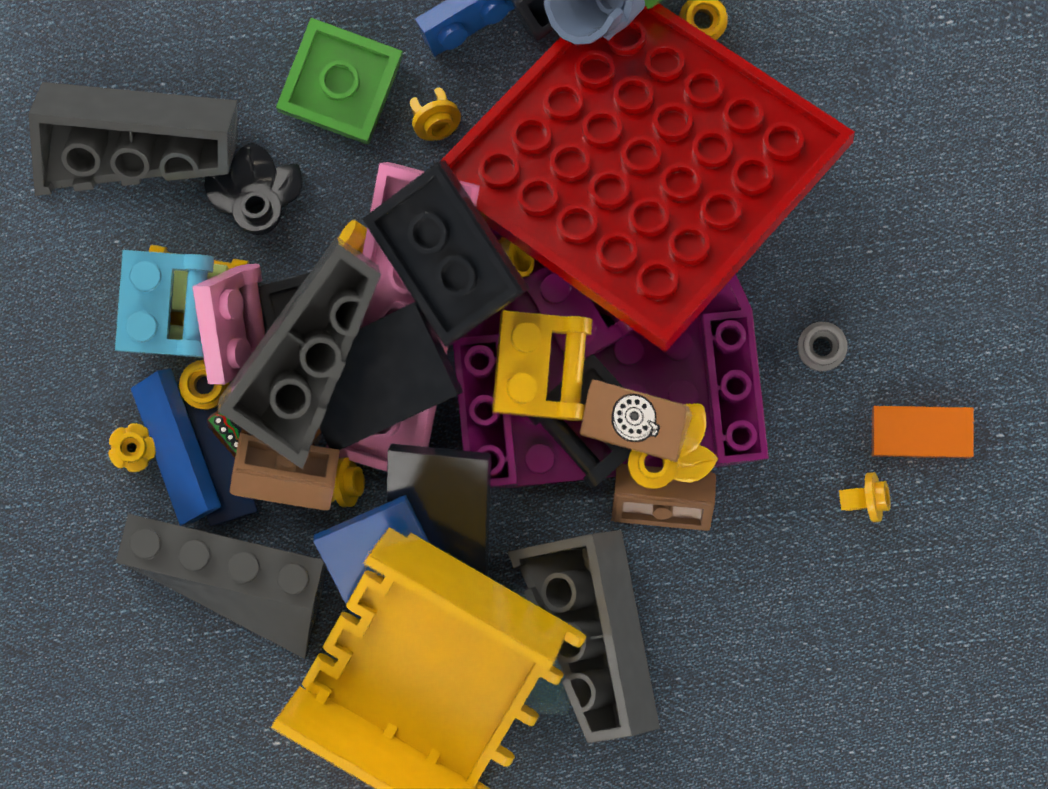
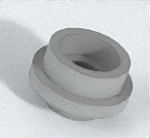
[797,322,848,372]

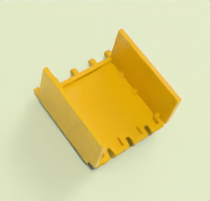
[271,527,586,789]

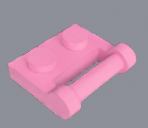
[192,264,265,384]

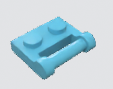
[115,250,214,358]

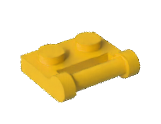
[492,310,592,421]

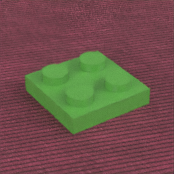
[276,18,403,145]

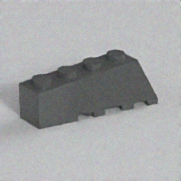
[28,82,238,196]
[218,236,381,469]
[116,514,328,659]
[507,530,660,743]

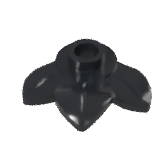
[204,143,302,235]

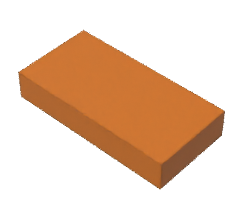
[872,406,974,458]

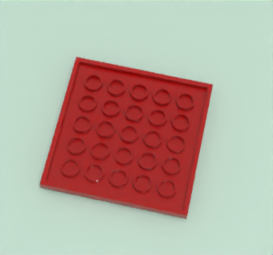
[440,4,855,352]

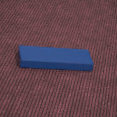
[130,368,221,526]

